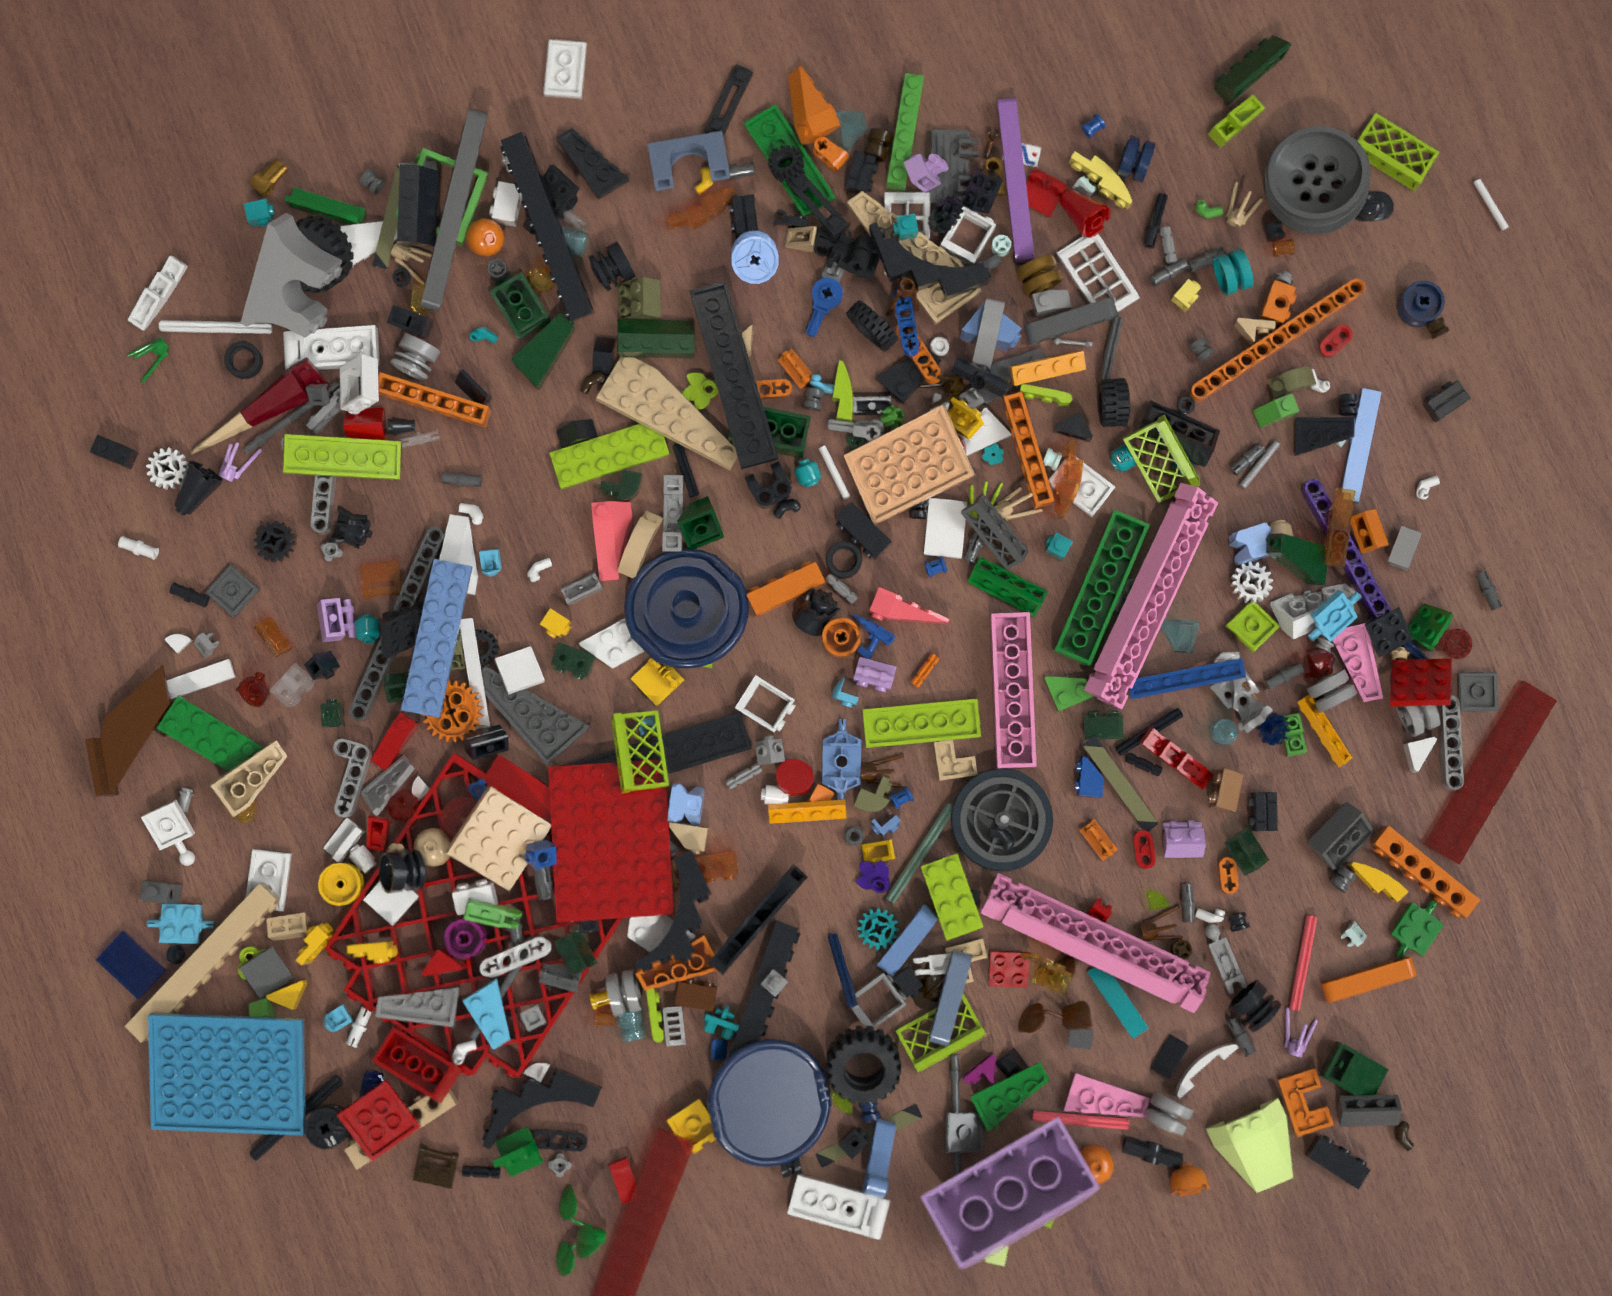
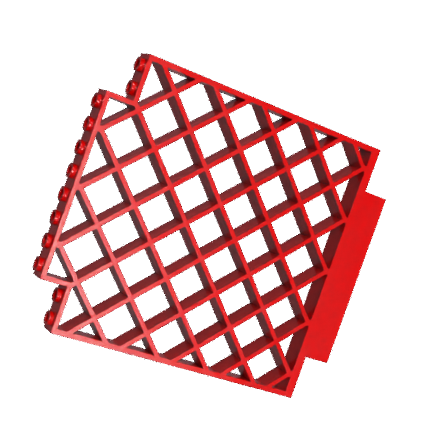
[324,753,624,1078]

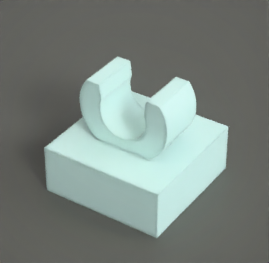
[1071,176,1096,197]
[1341,921,1367,947]

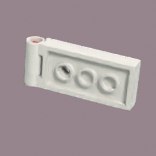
[283,325,380,371]
[787,1174,891,1239]

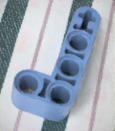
[876,903,938,977]
[862,1119,896,1199]

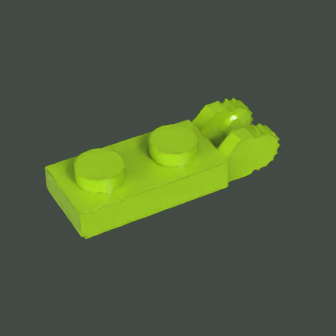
[1019,384,1072,406]
[646,988,664,1043]

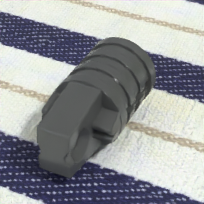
[532,866,553,900]

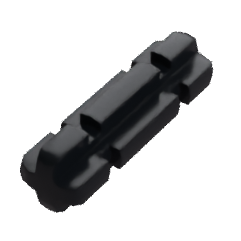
[1125,753,1163,776]
[462,1166,501,1178]

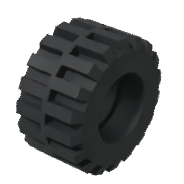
[1098,378,1130,427]

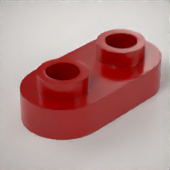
[1319,325,1353,358]
[1133,830,1156,869]

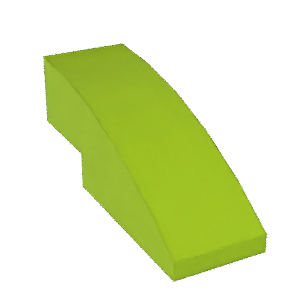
[1208,95,1265,148]
[832,360,853,421]

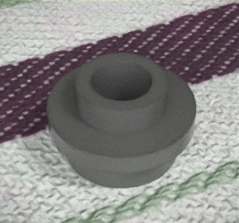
[844,826,863,846]

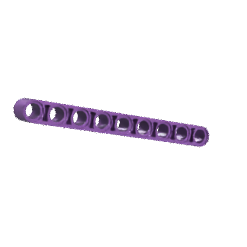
[997,97,1035,263]

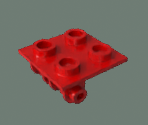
[1026,168,1068,218]
[989,950,1030,988]

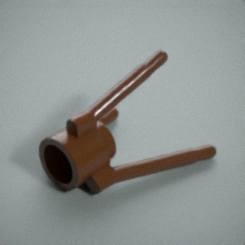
[886,277,919,316]
[861,754,904,788]
[1140,905,1183,941]

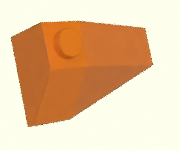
[788,66,841,144]

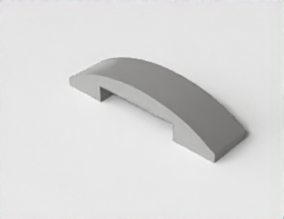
[972,298,1005,369]
[662,475,683,552]

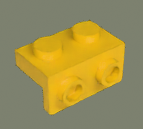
[948,397,984,440]

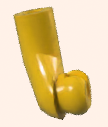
[694,167,713,195]

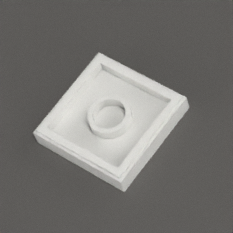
[495,646,545,695]
[364,882,419,926]

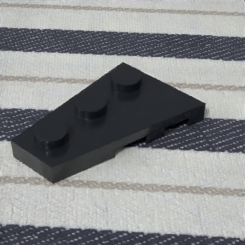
[875,348,941,404]
[1295,417,1355,456]

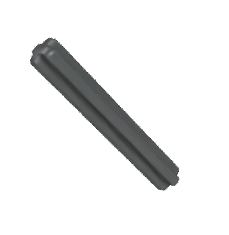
[1097,317,1123,388]

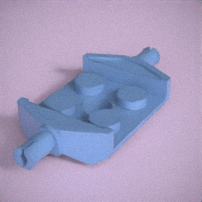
[822,719,861,800]

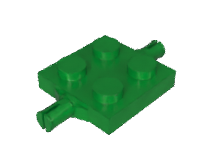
[1389,900,1444,959]

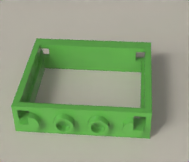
[395,148,488,246]

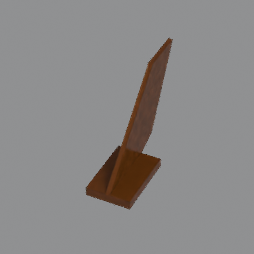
[85,665,171,797]

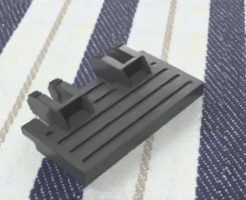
[930,130,979,205]

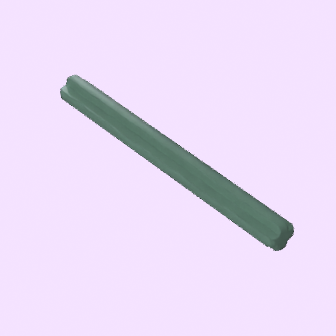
[886,803,953,903]

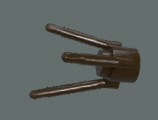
[919,375,964,409]

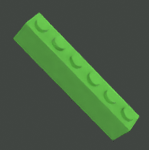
[886,73,924,191]

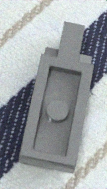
[306,388,341,434]

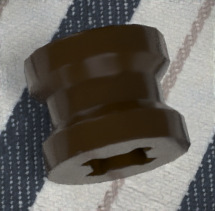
[1426,317,1450,339]
[1170,939,1192,959]

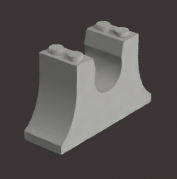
[240,213,342,338]

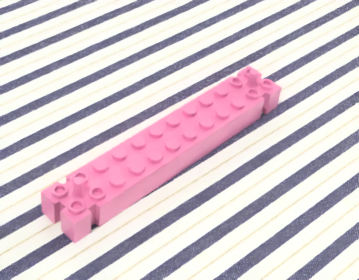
[1084,483,1218,710]
[980,873,1211,1013]

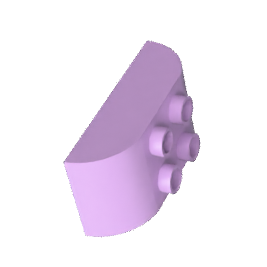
[921,1117,1100,1269]

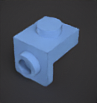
[870,815,901,836]

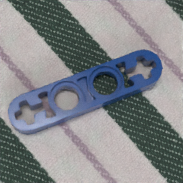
[893,289,919,357]

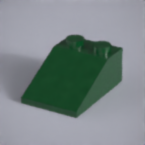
[488,268,551,339]

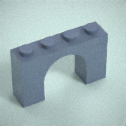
[648,131,730,191]

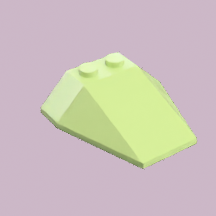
[1206,1098,1293,1193]

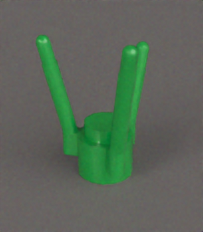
[127,336,170,383]

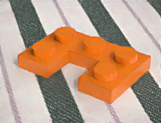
[1277,1068,1334,1137]

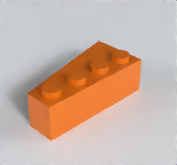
[635,932,717,990]

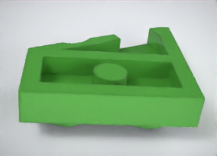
[1044,676,1094,712]

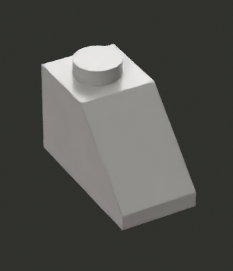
[1031,290,1072,318]

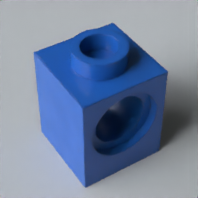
[525,840,557,869]

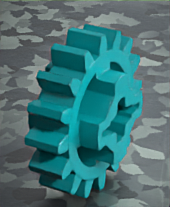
[857,908,899,950]

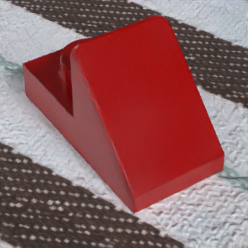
[366,815,392,852]

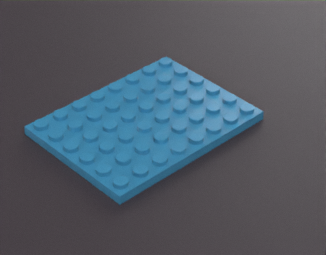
[148,1013,306,1136]

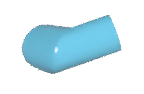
[810,374,835,394]

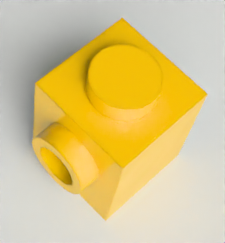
[540,608,572,639]

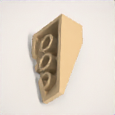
[209,741,287,817]

